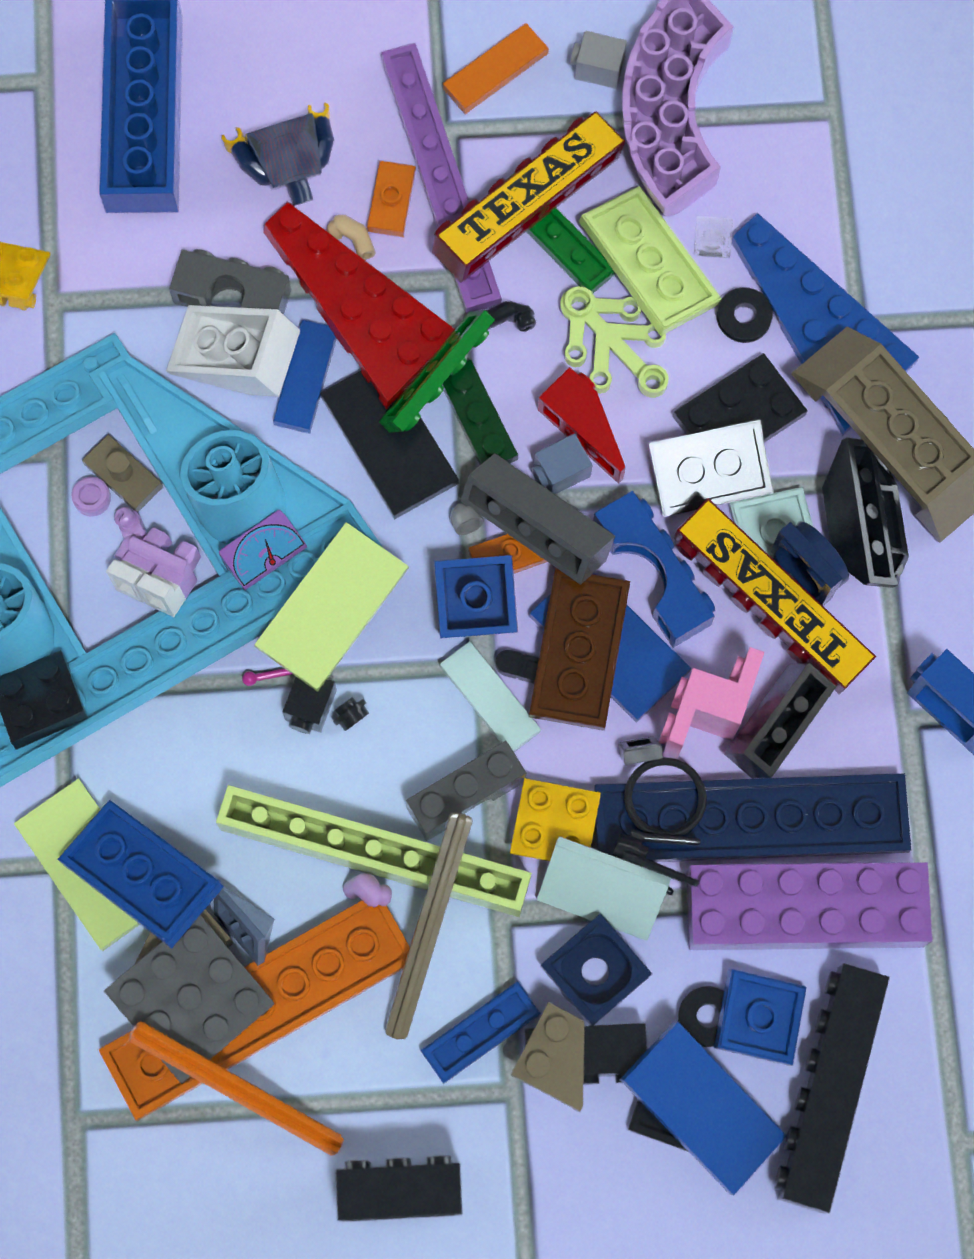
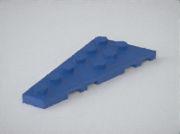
[731,213,920,436]

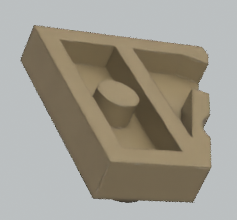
[511,1002,584,1112]

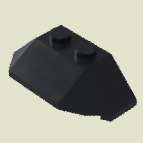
[822,438,909,588]

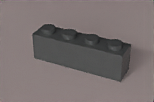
[461,454,615,585]

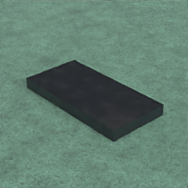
[320,371,459,520]

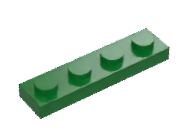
[379,310,495,432]

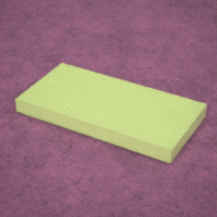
[579,186,722,336]
[254,522,409,692]
[13,778,140,951]

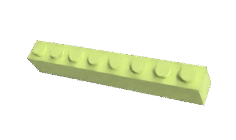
[216,785,532,918]

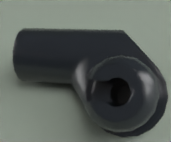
[486,301,536,332]

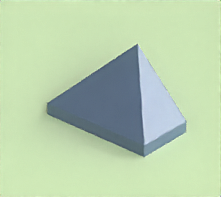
[214,887,275,965]

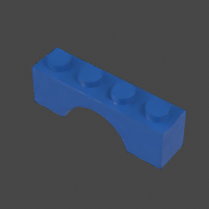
[593,491,715,648]

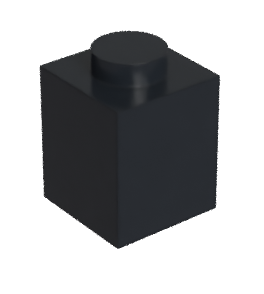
[282,677,337,734]

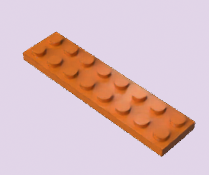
[98,900,410,1121]

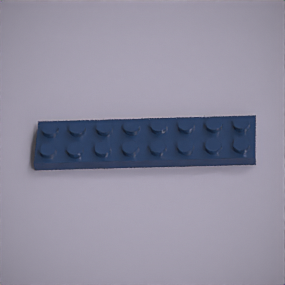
[594,773,912,862]

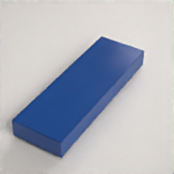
[273,320,337,434]
[420,981,541,1084]

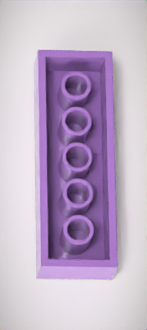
[686,862,933,950]

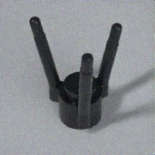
[613,829,701,895]

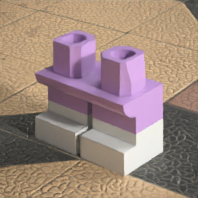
[106,527,201,617]

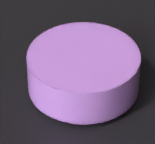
[71,477,111,517]

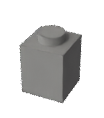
[570,30,627,89]

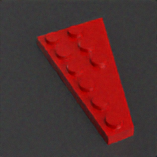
[263,202,455,409]

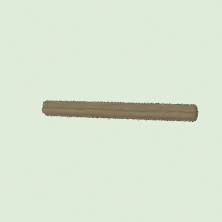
[385,812,473,1040]

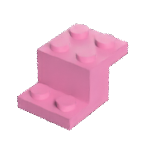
[659,647,765,759]

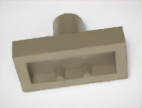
[82,434,163,512]

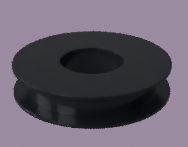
[717,287,773,343]
[678,986,724,1047]

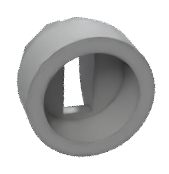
[450,504,484,535]

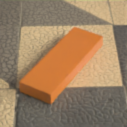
[443,23,549,115]

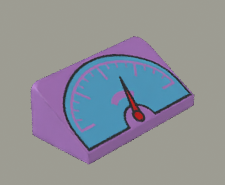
[219,510,307,590]

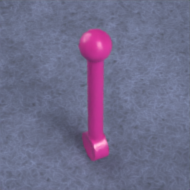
[242,668,292,686]

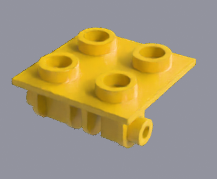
[0,242,51,311]
[510,778,601,861]

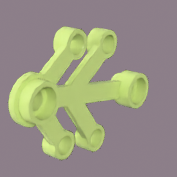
[560,286,669,398]

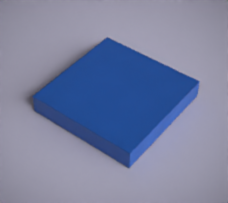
[714,969,807,1066]

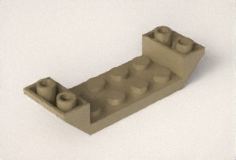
[791,327,974,543]

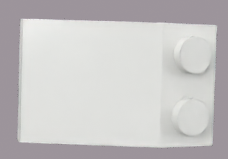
[166,305,300,397]

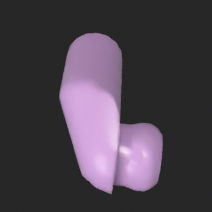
[114,507,147,561]
[343,873,392,907]

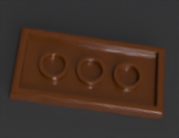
[529,568,631,731]

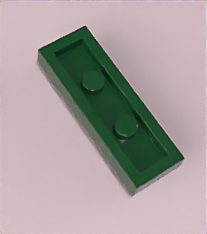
[442,360,519,465]

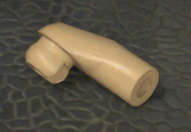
[327,215,376,260]

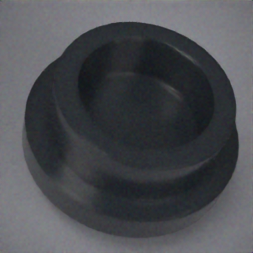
[333,697,369,731]

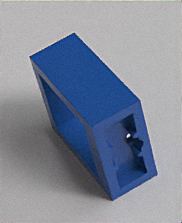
[907,649,974,755]

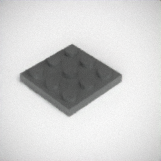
[104,915,275,1084]

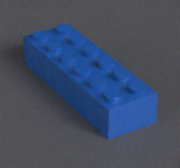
[100,0,183,213]

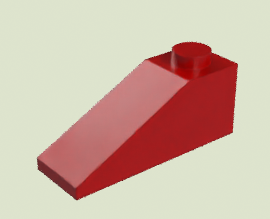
[538,367,626,484]

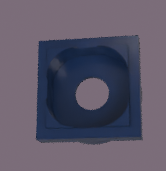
[770,521,849,606]
[540,913,652,1026]

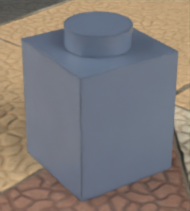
[531,433,593,494]

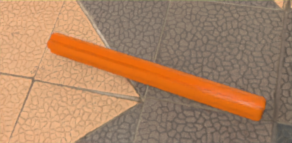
[129,1022,344,1156]

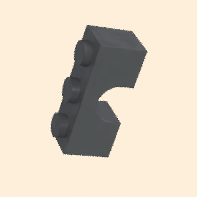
[169,249,291,315]
[406,741,527,841]

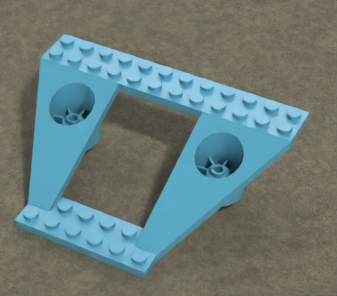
[0,333,383,787]

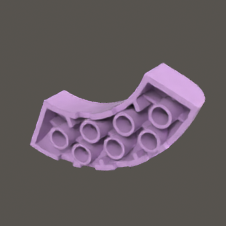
[622,0,734,216]

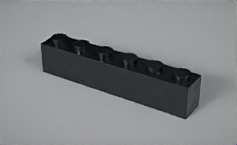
[774,963,890,1214]

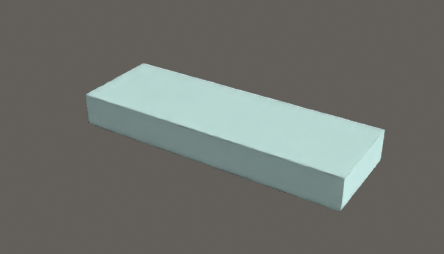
[440,641,541,752]

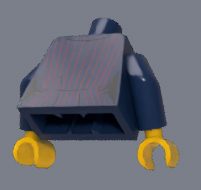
[221,102,334,206]

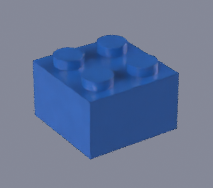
[434,555,518,638]

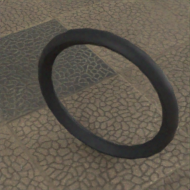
[624,757,707,836]

